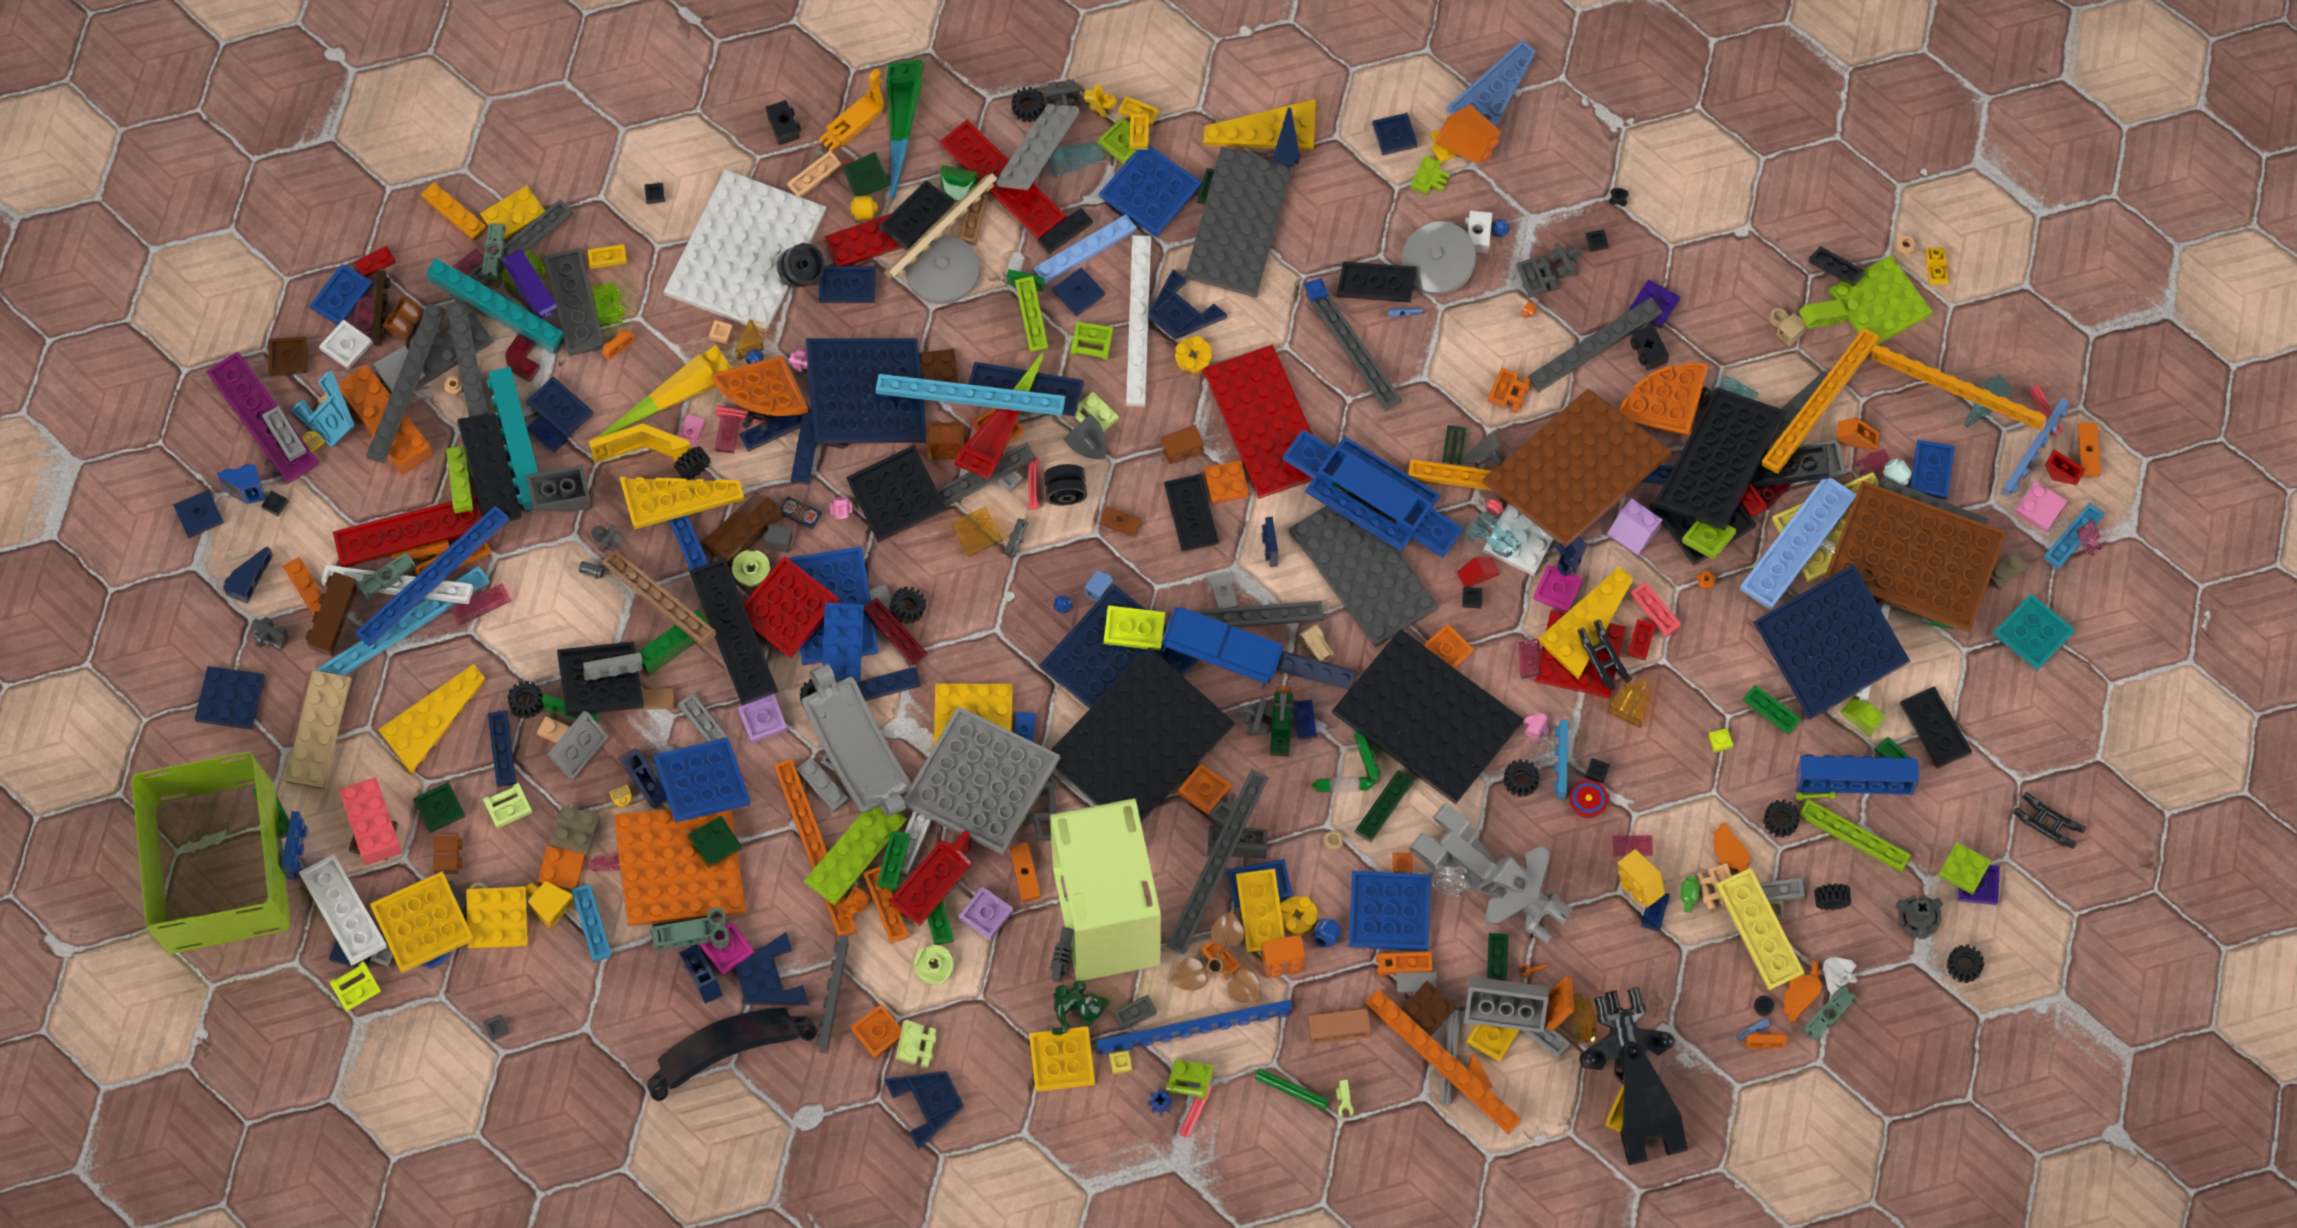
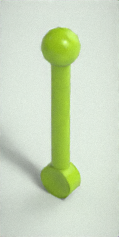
[1795,791,1836,801]

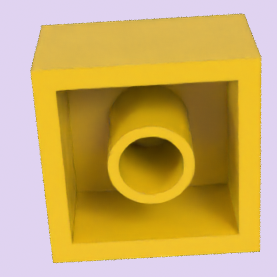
[1617,849,1665,908]

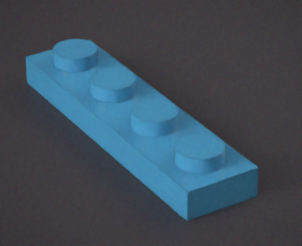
[2043,503,2105,570]
[1554,720,1568,799]
[571,884,612,963]

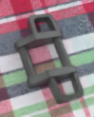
[1022,772,1057,841]

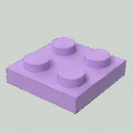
[738,694,787,743]
[958,887,1014,941]

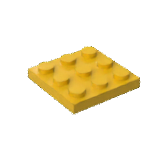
[466,887,528,949]
[1029,1026,1095,1092]

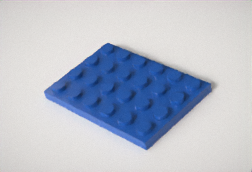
[788,547,879,665]

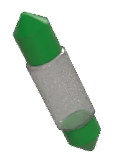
[1312,776,1375,793]

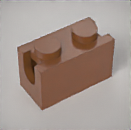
[1161,425,1204,464]

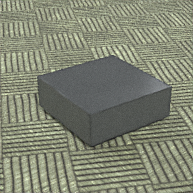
[483,1015,510,1042]

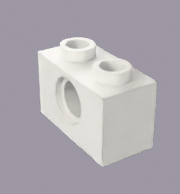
[1465,211,1492,254]

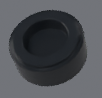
[1754,995,1774,1016]

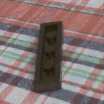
[372,270,391,346]

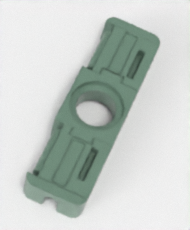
[482,223,506,279]
[358,553,416,600]
[1803,987,1856,1041]

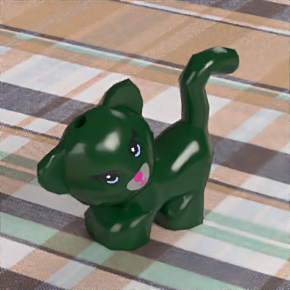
[1051,981,1110,1035]

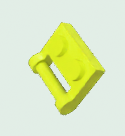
[329,961,382,1012]

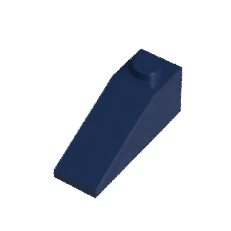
[1272,107,1301,167]
[223,546,273,604]
[618,748,667,808]
[679,944,723,1004]

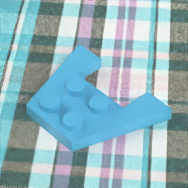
[290,370,355,447]

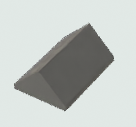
[1208,826,1268,859]

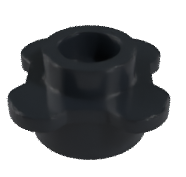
[1609,188,1629,207]

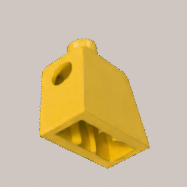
[526,881,575,929]

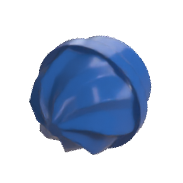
[1491,219,1509,237]
[745,349,764,364]
[1053,595,1073,614]

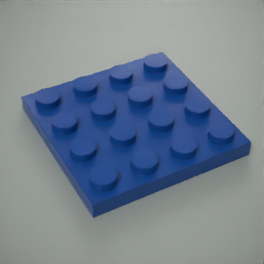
[1099,145,1202,237]
[653,738,751,823]
[1349,871,1431,951]

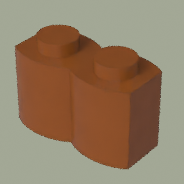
[383,296,424,340]
[433,833,463,874]

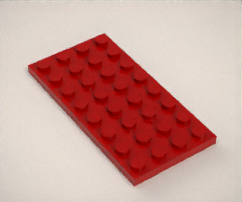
[1203,344,1313,499]

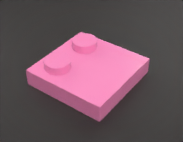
[2015,481,2068,532]

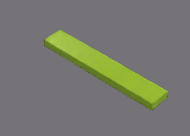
[1799,799,1911,873]

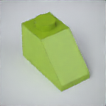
[1840,698,1885,737]

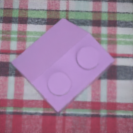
[1607,498,1662,556]

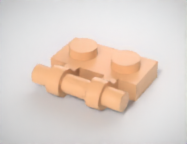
[1695,863,1732,911]

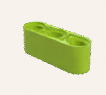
[1799,300,1849,329]

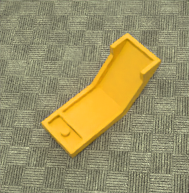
[589,424,692,463]

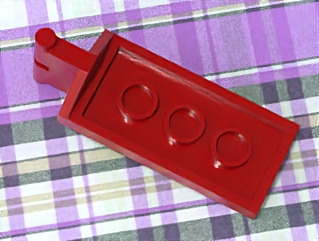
[889,830,972,927]

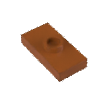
[1099,506,1142,537]

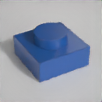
[1304,278,1328,302]

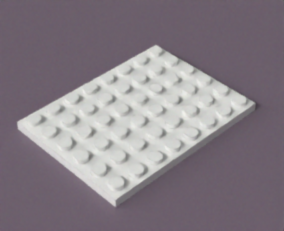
[664,170,826,333]

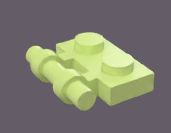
[895,1020,936,1068]

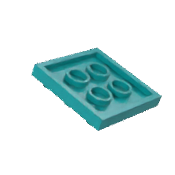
[1993,594,2075,671]

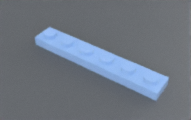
[1033,215,1137,284]

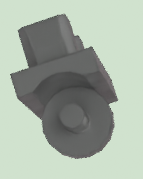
[1046,79,1080,105]
[1548,242,1581,278]
[591,524,623,552]
[252,617,287,651]
[1240,698,1273,736]

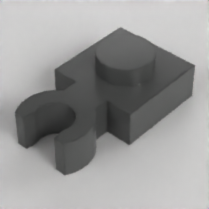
[1209,793,1235,827]

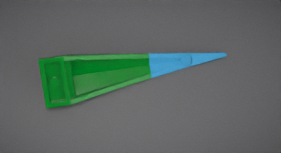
[886,59,924,200]

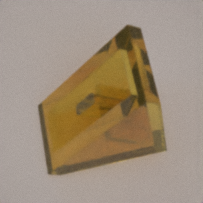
[735,319,764,360]

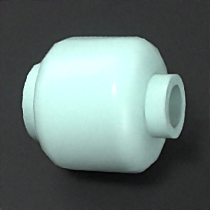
[1883,458,1912,486]

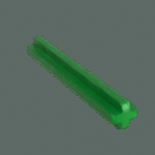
[1254,1068,1329,1110]

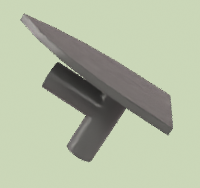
[1063,414,1107,459]
[1462,430,1503,465]

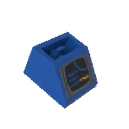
[217,464,265,504]

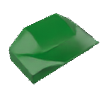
[940,165,978,200]

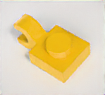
[1430,129,1456,164]

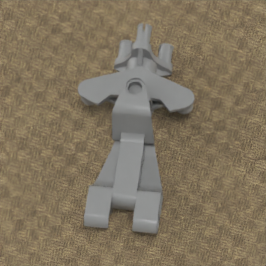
[1409,803,1573,945]

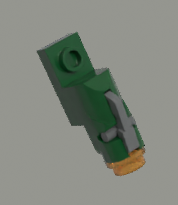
[1270,686,1293,757]

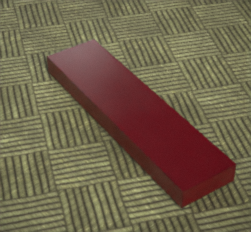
[863,597,928,667]

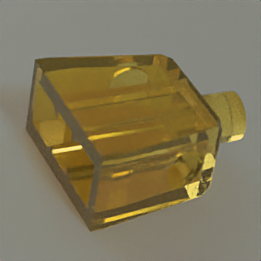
[1607,679,1651,728]
[1569,993,1597,1044]

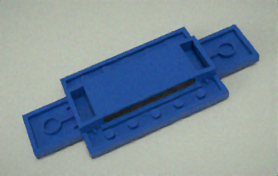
[1282,430,1464,558]

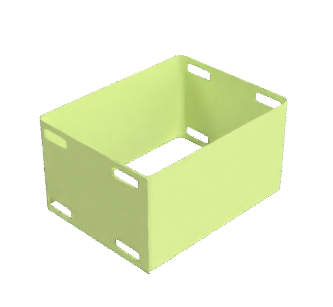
[1050,798,1161,981]

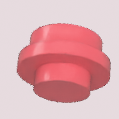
[1486,499,1504,516]

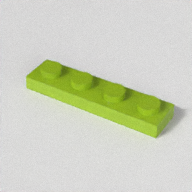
[1015,276,1049,353]
[446,446,474,513]

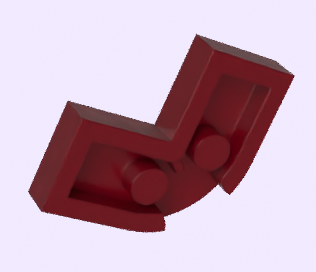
[505,333,540,382]

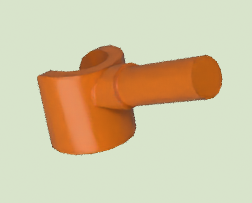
[1519,964,1547,978]

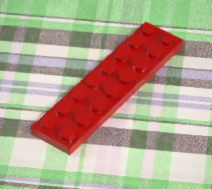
[940,119,1066,240]
[332,495,482,567]

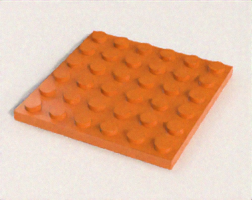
[613,809,746,926]

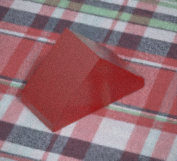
[2045,449,2085,485]
[1457,557,1500,587]

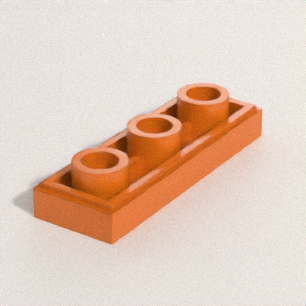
[2077,423,2101,477]
[392,539,450,561]
[1009,842,1041,902]

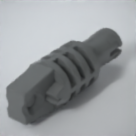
[1050,927,1074,982]

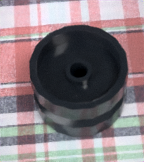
[777,243,825,288]
[1044,464,1087,506]

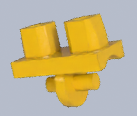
[1084,84,1116,117]

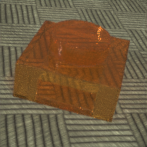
[1392,853,1412,874]

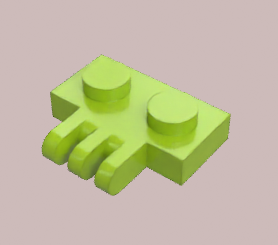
[1410,156,1450,195]

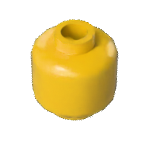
[850,195,877,220]

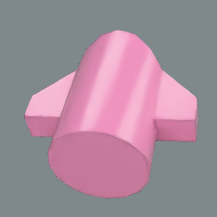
[1523,713,1549,739]

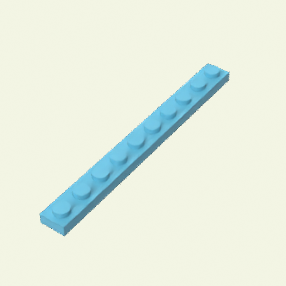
[875,374,1065,416]
[316,566,490,676]

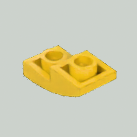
[1925,247,1949,286]

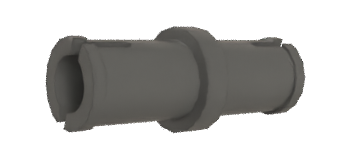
[1003,518,1029,558]

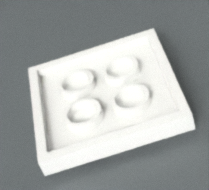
[1483,503,1554,576]

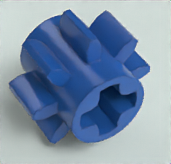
[1148,1089,1173,1116]

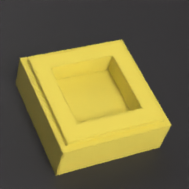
[1109,1050,1132,1074]

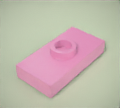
[678,414,705,448]

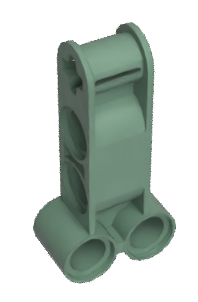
[650,907,730,951]

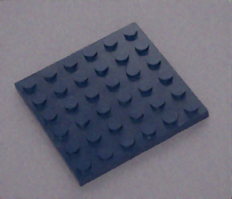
[805,338,927,443]
[1754,564,1911,720]
[1039,584,1200,709]

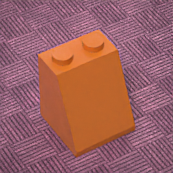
[1435,104,1502,164]

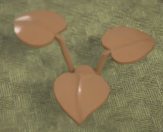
[1170,912,1261,1003]

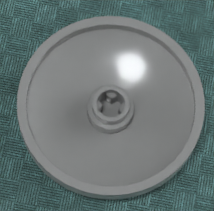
[1402,221,1476,295]
[905,234,980,304]

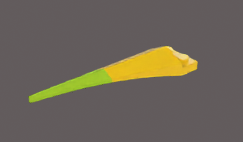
[599,345,733,436]

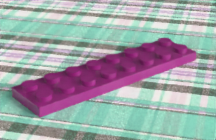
[206,351,319,484]

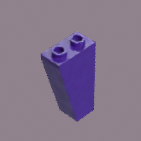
[501,249,557,319]

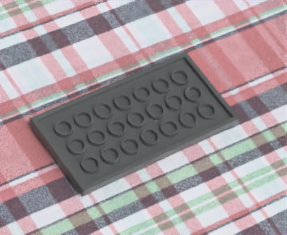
[1185,146,1292,298]
[1289,492,1439,648]

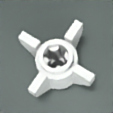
[1822,957,1857,995]

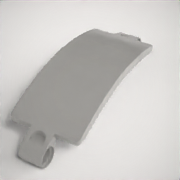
[801,664,912,817]

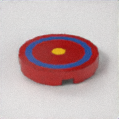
[1569,780,1608,818]

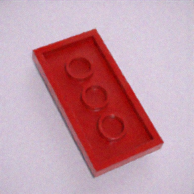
[824,213,903,266]

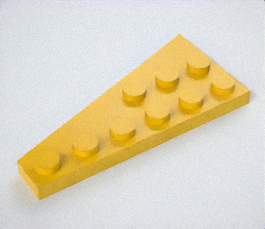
[1203,99,1316,151]
[619,477,745,530]
[1538,566,1633,680]
[378,664,486,774]

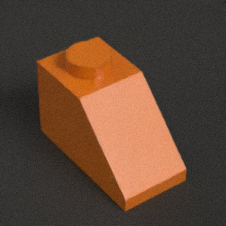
[1836,417,1880,450]

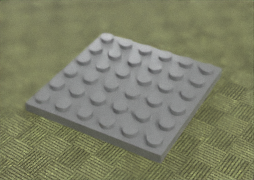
[903,706,1061,855]

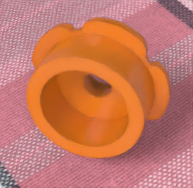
[1521,301,1537,318]
[1697,571,1716,589]

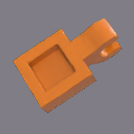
[844,886,871,920]

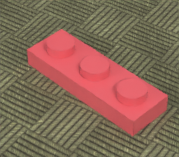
[1630,582,1681,637]

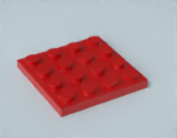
[743,556,840,659]
[1534,610,1626,699]

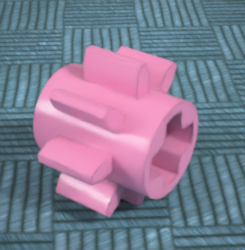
[789,348,807,372]
[830,497,853,519]

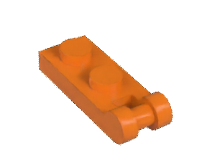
[1376,952,1432,976]

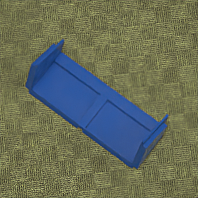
[1161,607,1284,689]

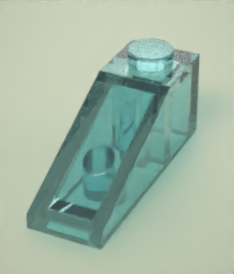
[1048,143,1106,178]
[1965,374,2014,428]

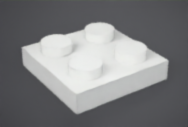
[319,320,373,370]

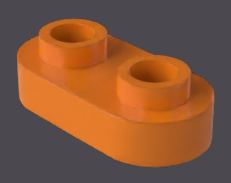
[602,330,635,360]

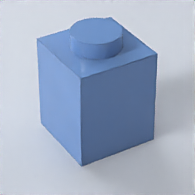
[1084,570,1113,602]

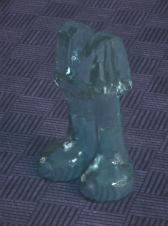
[1465,511,1521,558]

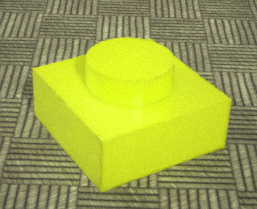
[1708,728,1733,753]

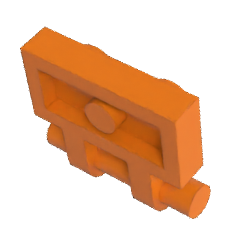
[1487,367,1531,413]

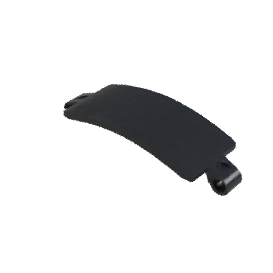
[647,1008,817,1101]

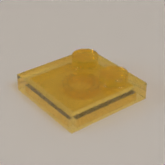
[951,506,1003,557]

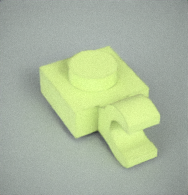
[1336,1080,1353,1118]

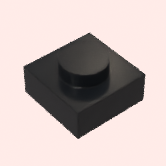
[644,183,665,204]
[1585,229,1609,252]
[261,491,288,517]
[1462,587,1482,609]
[1585,758,1610,784]

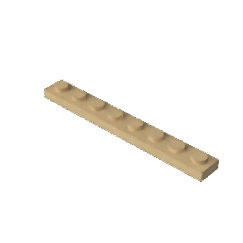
[884,173,997,278]

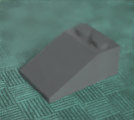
[526,465,590,512]

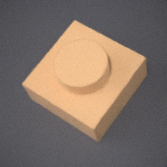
[709,320,733,344]

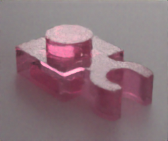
[1856,449,1890,475]
[2077,520,2102,556]

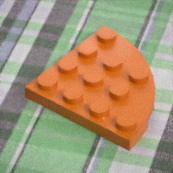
[711,356,808,416]
[1618,362,1709,436]

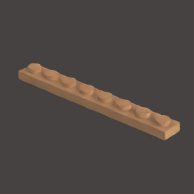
[602,550,716,647]

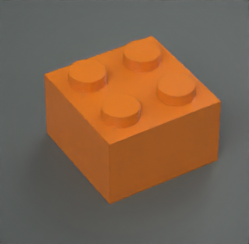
[1261,935,1305,978]

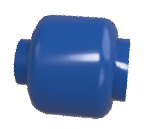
[1312,918,1341,948]

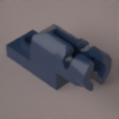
[1555,536,1587,576]

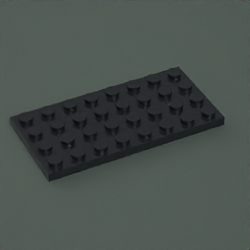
[1654,387,1786,531]

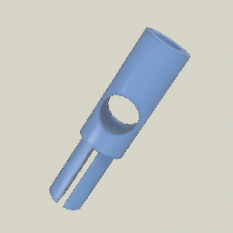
[1388,308,1422,317]
[1736,1018,1770,1041]

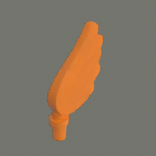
[1714,823,1750,873]
[1783,961,1822,1023]

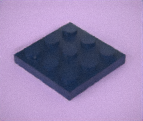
[195,666,265,730]

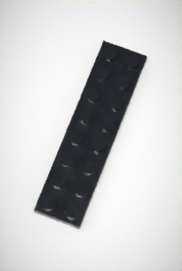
[689,558,778,706]

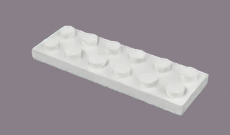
[299,855,387,966]

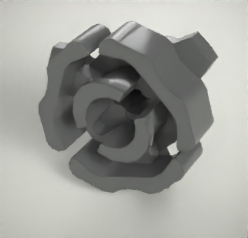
[1895,895,1943,939]

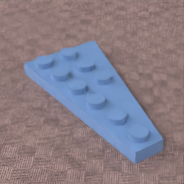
[1446,40,1536,127]

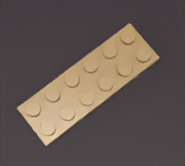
[285,670,352,789]

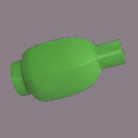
[1680,876,1700,913]

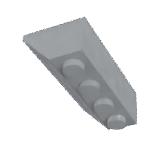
[1464,976,1549,1033]

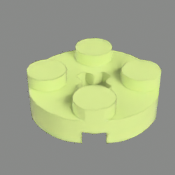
[732,550,771,589]
[914,945,954,985]

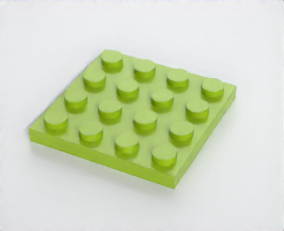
[1828,255,1933,345]

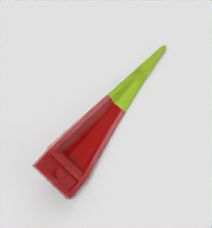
[954,353,1044,480]

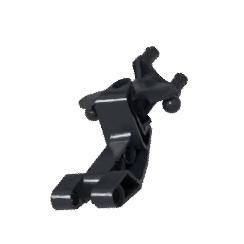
[1579,987,1688,1166]

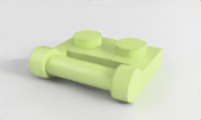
[1071,392,1119,432]
[483,783,532,829]

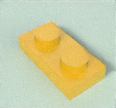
[1118,96,1159,127]
[1129,114,1149,150]
[587,244,627,269]

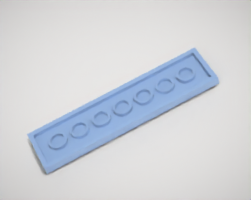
[1740,477,1856,610]

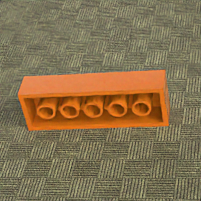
[337,364,433,476]

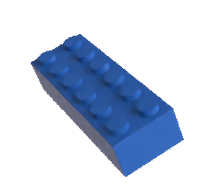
[1796,754,1919,795]

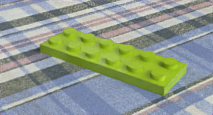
[804,806,907,906]

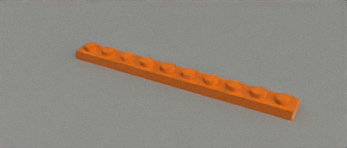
[773,758,857,939]
[1365,989,1522,1135]

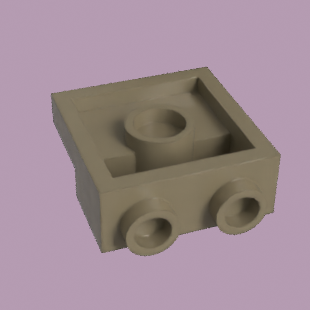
[550,804,600,855]

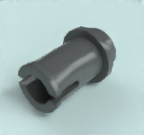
[579,561,605,579]

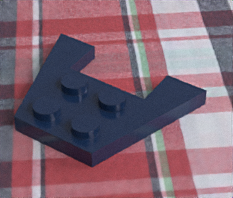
[1148,269,1227,340]
[735,932,809,1005]
[884,1071,964,1150]

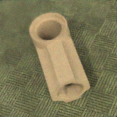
[1299,624,1334,662]

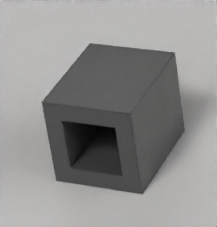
[763,524,793,553]

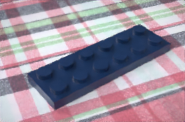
[968,361,1084,417]

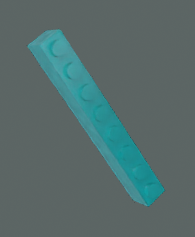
[426,258,564,354]
[486,366,538,511]

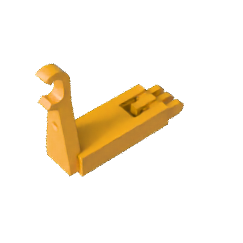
[819,68,885,153]

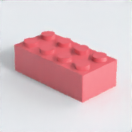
[339,777,402,866]

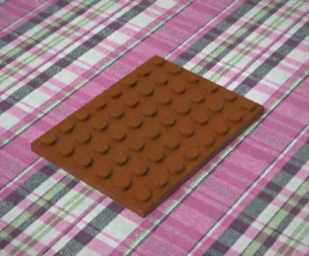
[1483,388,1671,548]
[1823,481,2007,633]

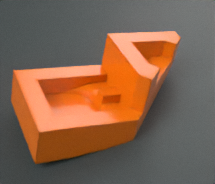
[1467,1054,1493,1089]

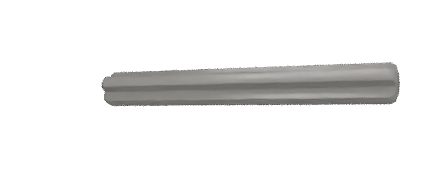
[1440,1010,1461,1105]

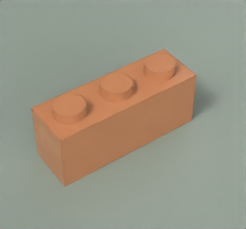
[1308,1007,1371,1044]

